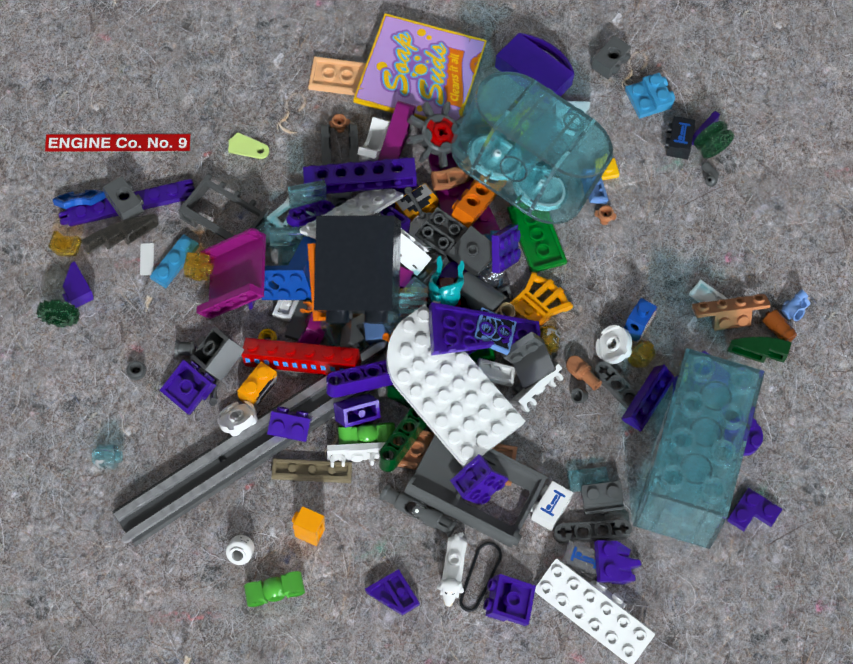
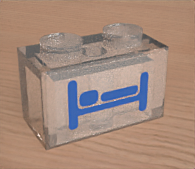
[562,540,597,581]

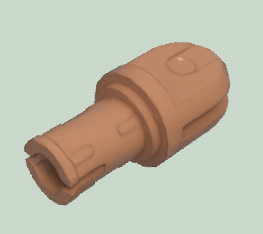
[566,355,602,391]

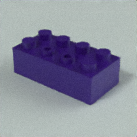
[495,33,574,107]

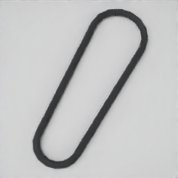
[459,542,502,612]

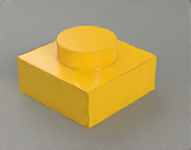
[596,158,619,180]

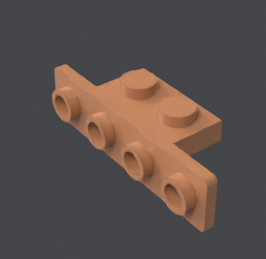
[692,294,770,331]

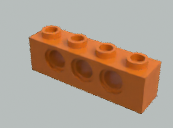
[451,174,507,228]

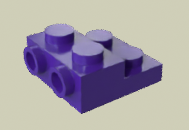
[160,360,217,415]
[483,574,536,626]

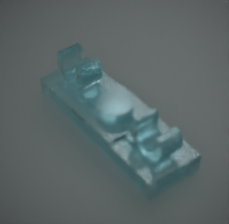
[270,225,309,246]

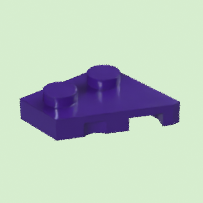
[365,569,420,616]

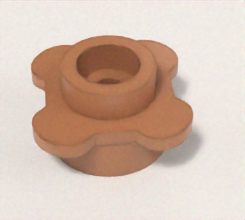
[329,114,350,133]
[594,205,617,225]

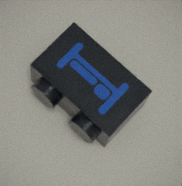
[664,116,695,160]

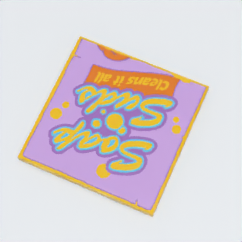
[353,13,487,121]

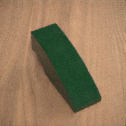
[727,337,792,363]

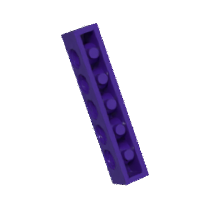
[303,157,417,196]

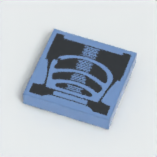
[474,307,517,355]

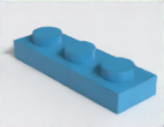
[150,234,199,288]

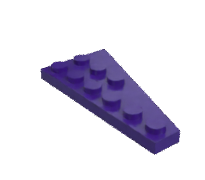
[429,302,541,356]

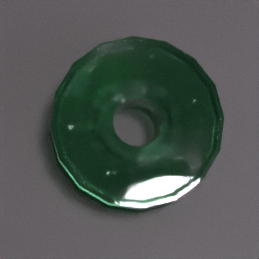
[694,121,735,159]

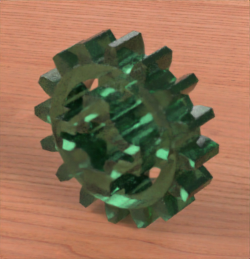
[36,299,80,327]

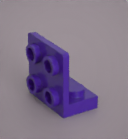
[450,454,509,505]

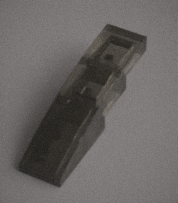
[81,214,159,254]

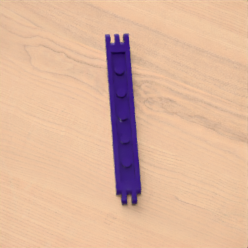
[58,179,195,227]

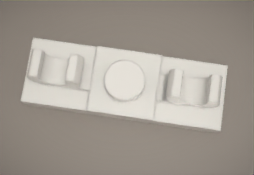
[510,363,563,412]
[327,442,386,467]

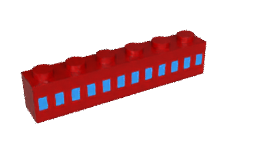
[242,338,362,375]

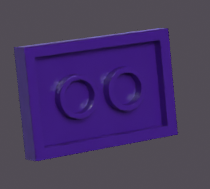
[492,224,521,273]

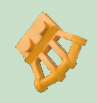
[510,272,573,327]

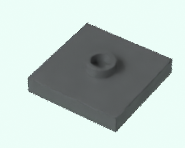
[447,226,492,277]

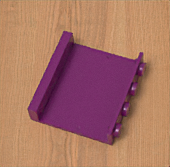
[196,228,266,319]

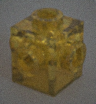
[183,252,214,281]

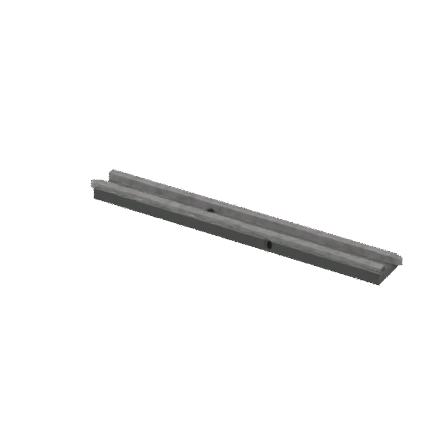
[112,341,387,547]

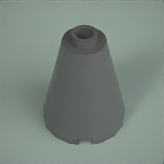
[455,271,507,312]

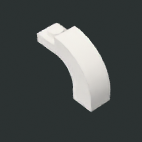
[357,117,390,162]

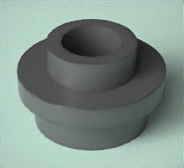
[126,361,146,380]

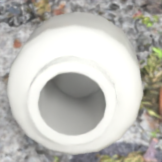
[226,535,255,565]

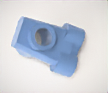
[781,289,810,321]

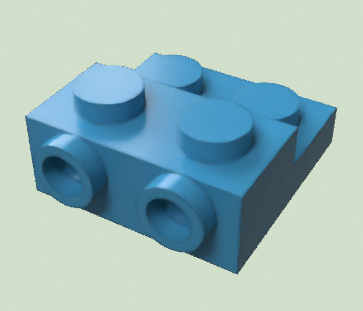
[625,72,675,119]

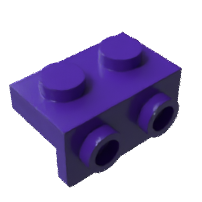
[267,406,313,442]

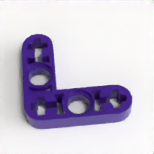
[286,200,335,227]

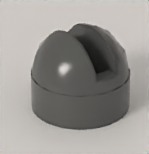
[571,388,588,403]

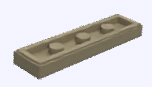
[271,458,352,483]

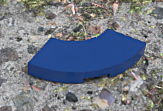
[52,190,106,209]

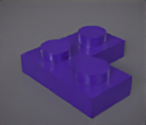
[727,488,783,532]

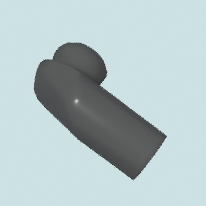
[701,161,719,187]

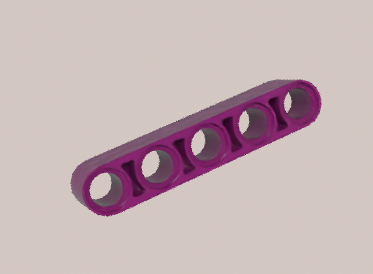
[376,101,416,174]

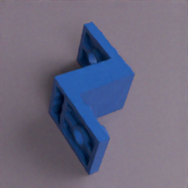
[261,237,316,300]

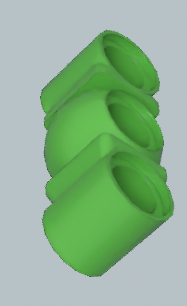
[338,422,395,445]
[244,571,305,607]

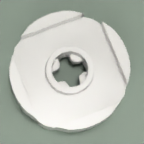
[596,325,632,364]
[217,401,258,436]

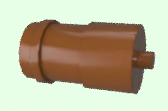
[763,309,797,342]

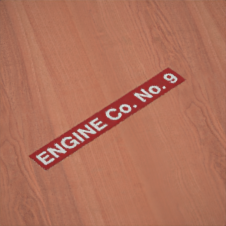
[45,134,191,152]

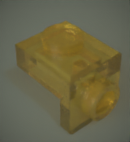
[48,231,82,256]

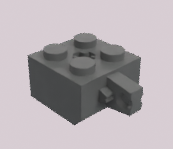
[191,326,245,381]

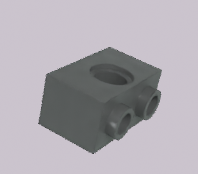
[591,36,631,79]
[103,176,144,223]

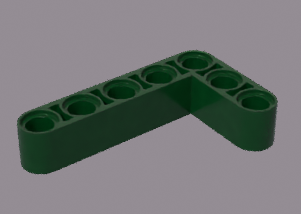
[379,385,427,472]

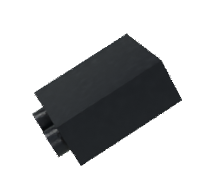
[314,216,401,324]

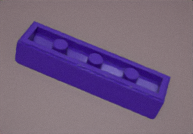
[621,364,675,431]

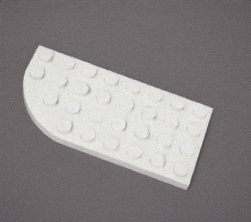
[386,304,525,468]

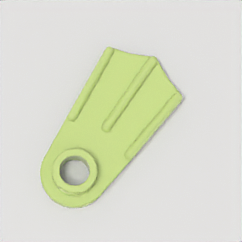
[228,133,269,159]

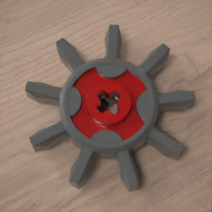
[406,101,475,169]

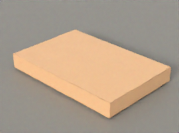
[308,56,366,95]

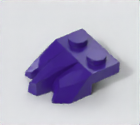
[594,540,642,584]

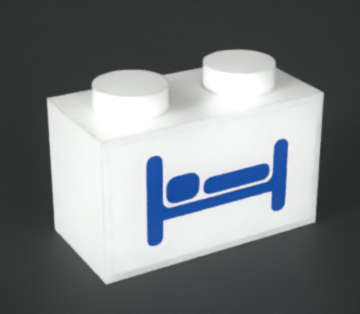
[531,481,573,531]

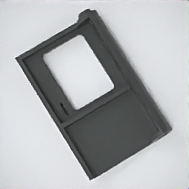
[404,435,547,548]

